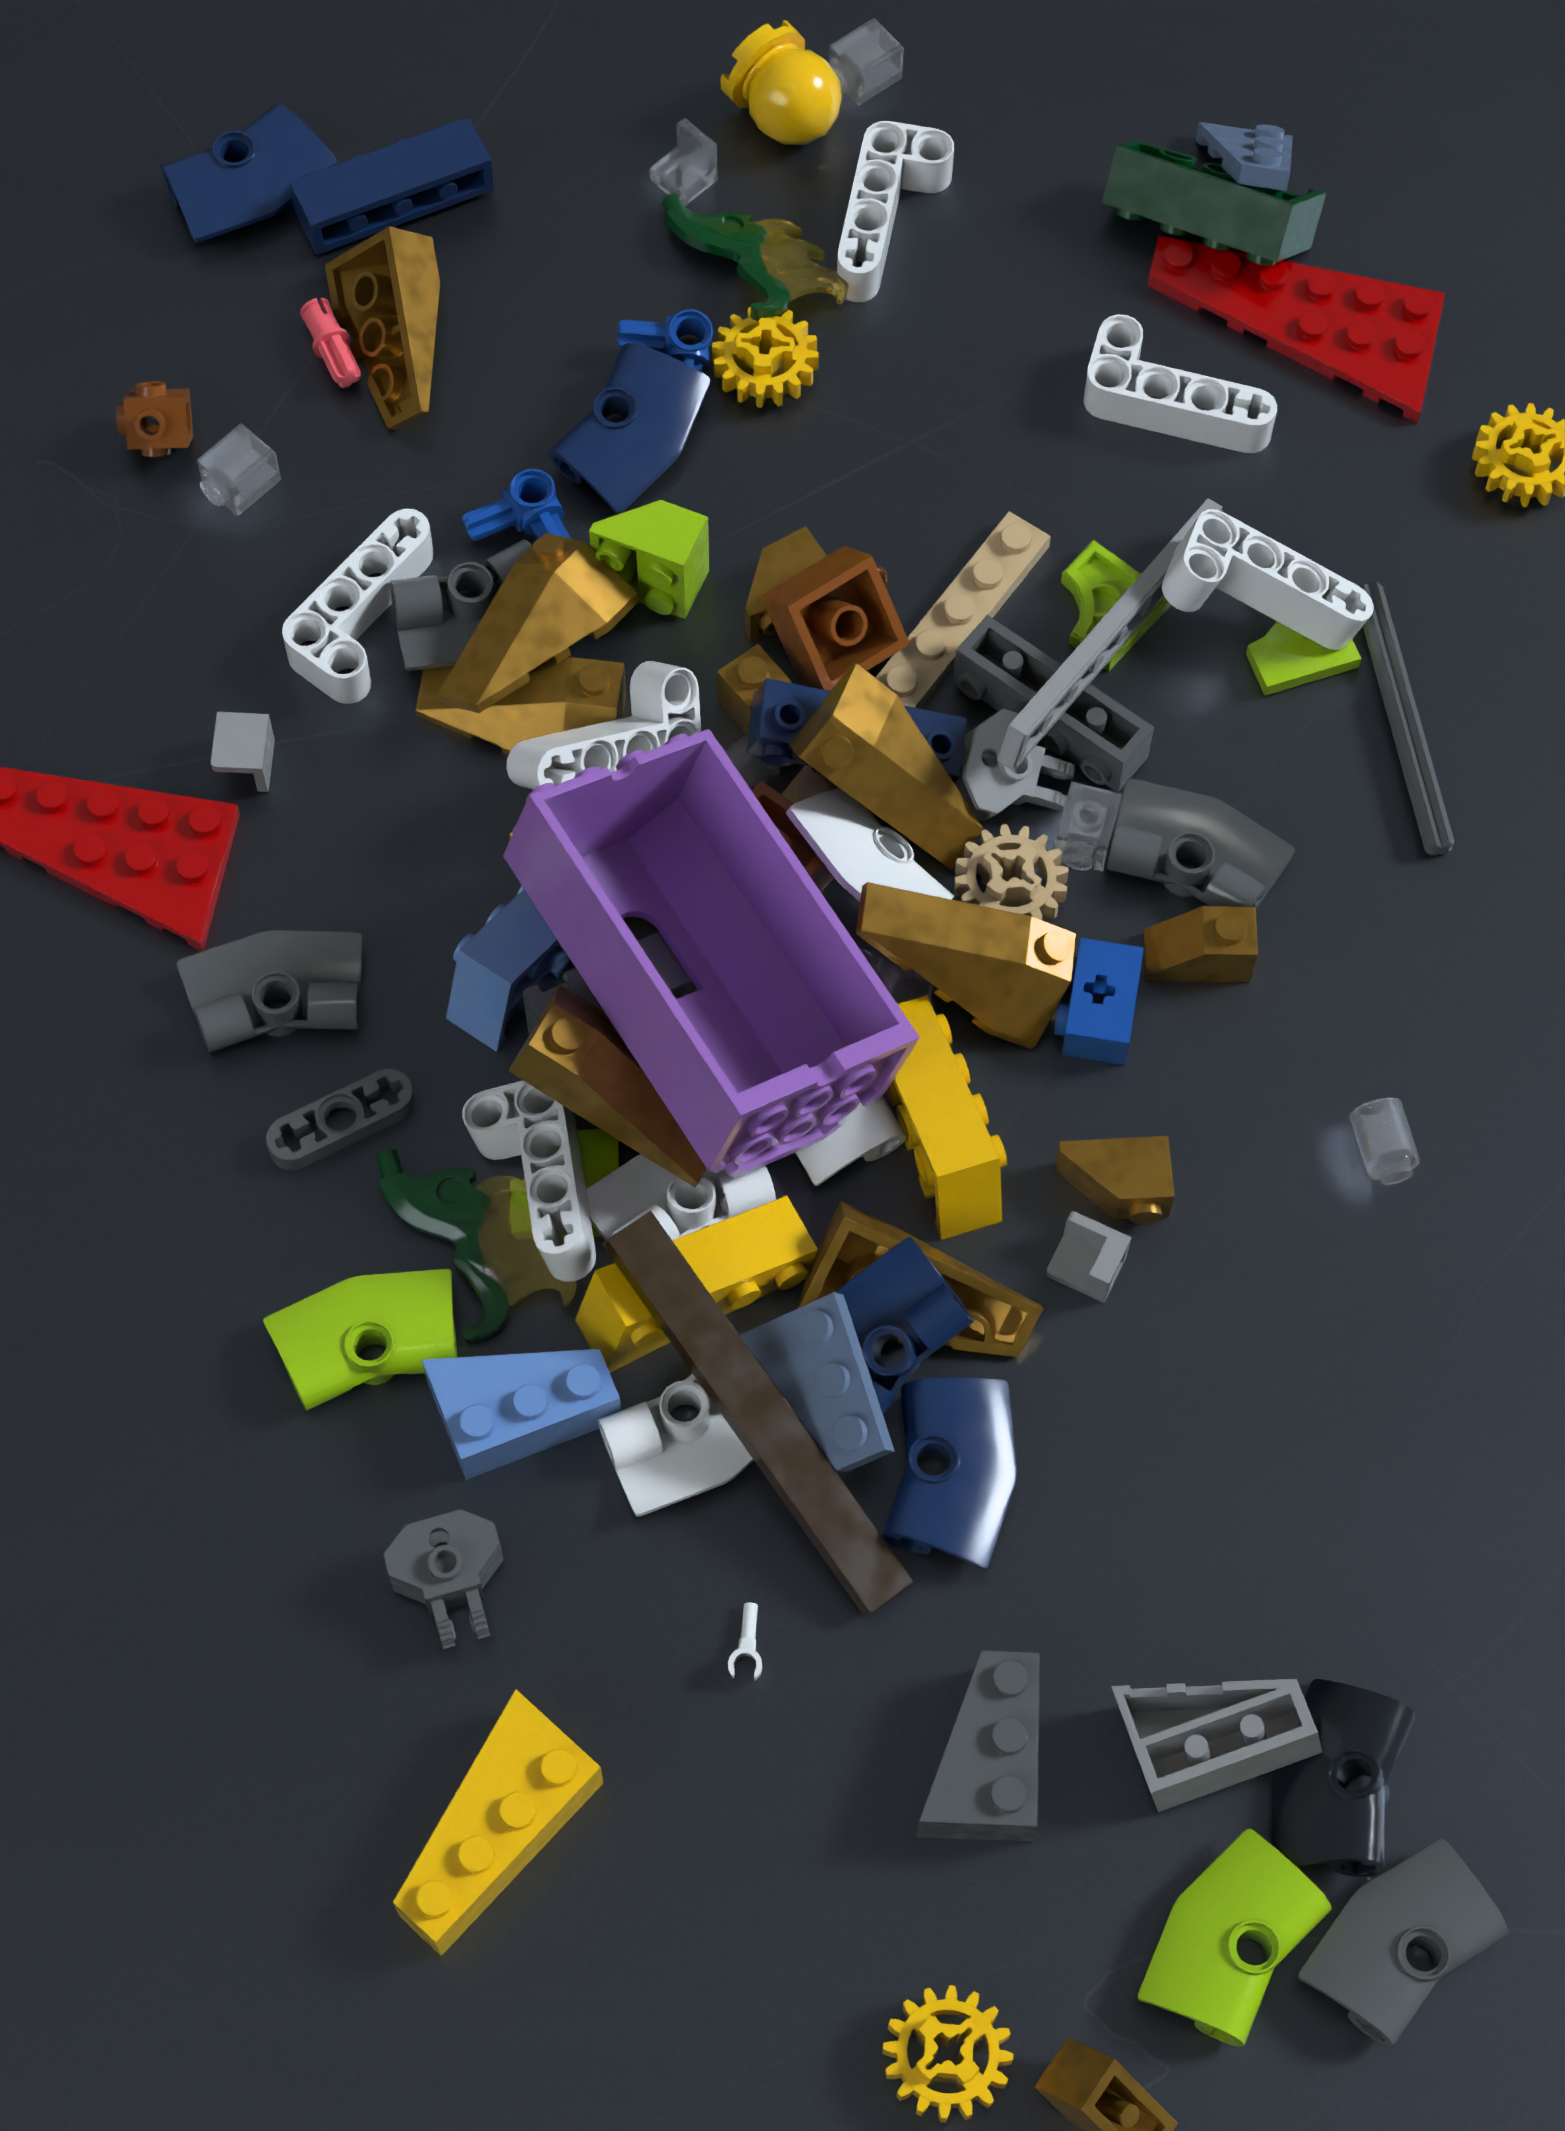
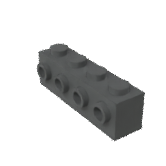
[953,615,1154,793]

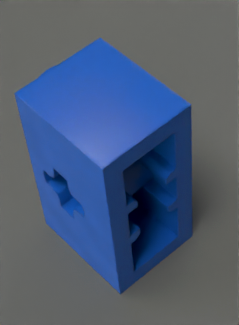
[1054,938,1144,1065]

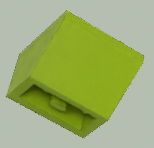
[589,500,709,619]

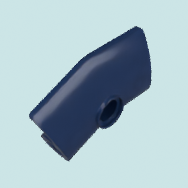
[161,103,337,243]
[548,343,710,515]
[835,1237,974,1416]
[882,1377,1017,1570]

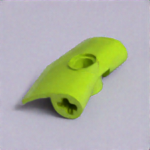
[263,1269,457,1411]
[1137,1829,1332,2047]

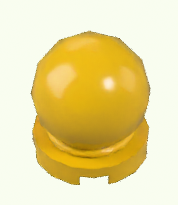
[720,20,842,145]

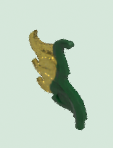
[662,194,849,321]
[376,1149,577,1344]

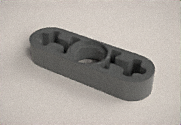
[266,1068,415,1171]

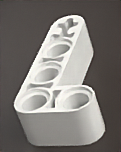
[837,121,954,302]
[1084,314,1277,453]
[282,508,434,704]
[1162,509,1374,650]
[506,661,701,790]
[462,1080,596,1282]

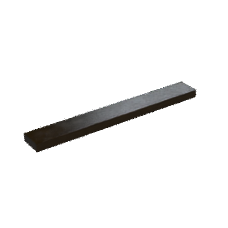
[602,1211,913,1617]

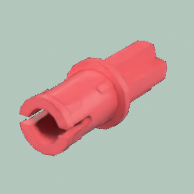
[300,298,361,388]

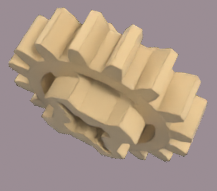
[954,824,1069,920]

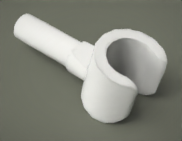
[728,1602,763,1681]

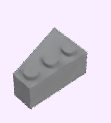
[1111,1679,1323,1812]

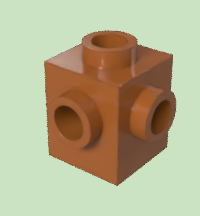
[116,381,193,457]

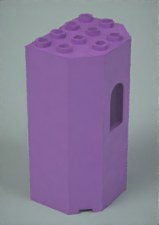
[503,729,920,1178]

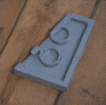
[1195,122,1293,191]
[740,1292,895,1472]

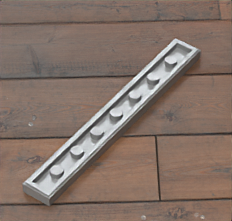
[997,498,1223,770]

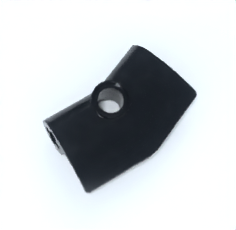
[1272,1679,1416,1877]

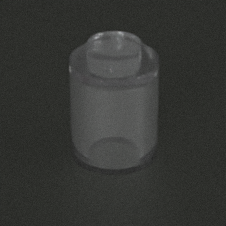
[1349,1098,1420,1185]

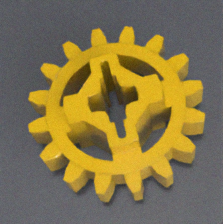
[712,307,819,408]
[1472,403,1565,507]
[882,1985,1014,2123]

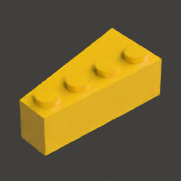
[886,995,1007,1240]
[575,1196,818,1372]
[393,1690,603,1956]

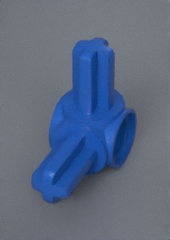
[617,309,713,372]
[462,469,571,541]

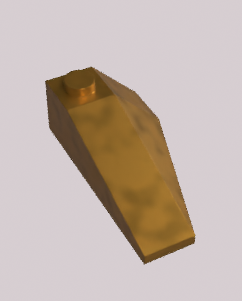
[325,226,440,430]
[437,533,640,713]
[416,657,626,755]
[789,661,984,870]
[856,882,1076,1049]
[508,985,707,1188]
[796,1201,1043,1357]

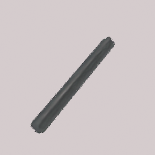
[1359,582,1454,856]

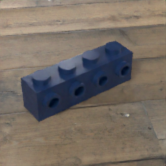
[289,117,495,255]
[746,678,967,783]

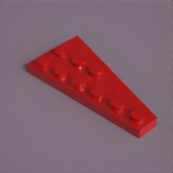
[1147,236,1445,423]
[0,767,240,951]

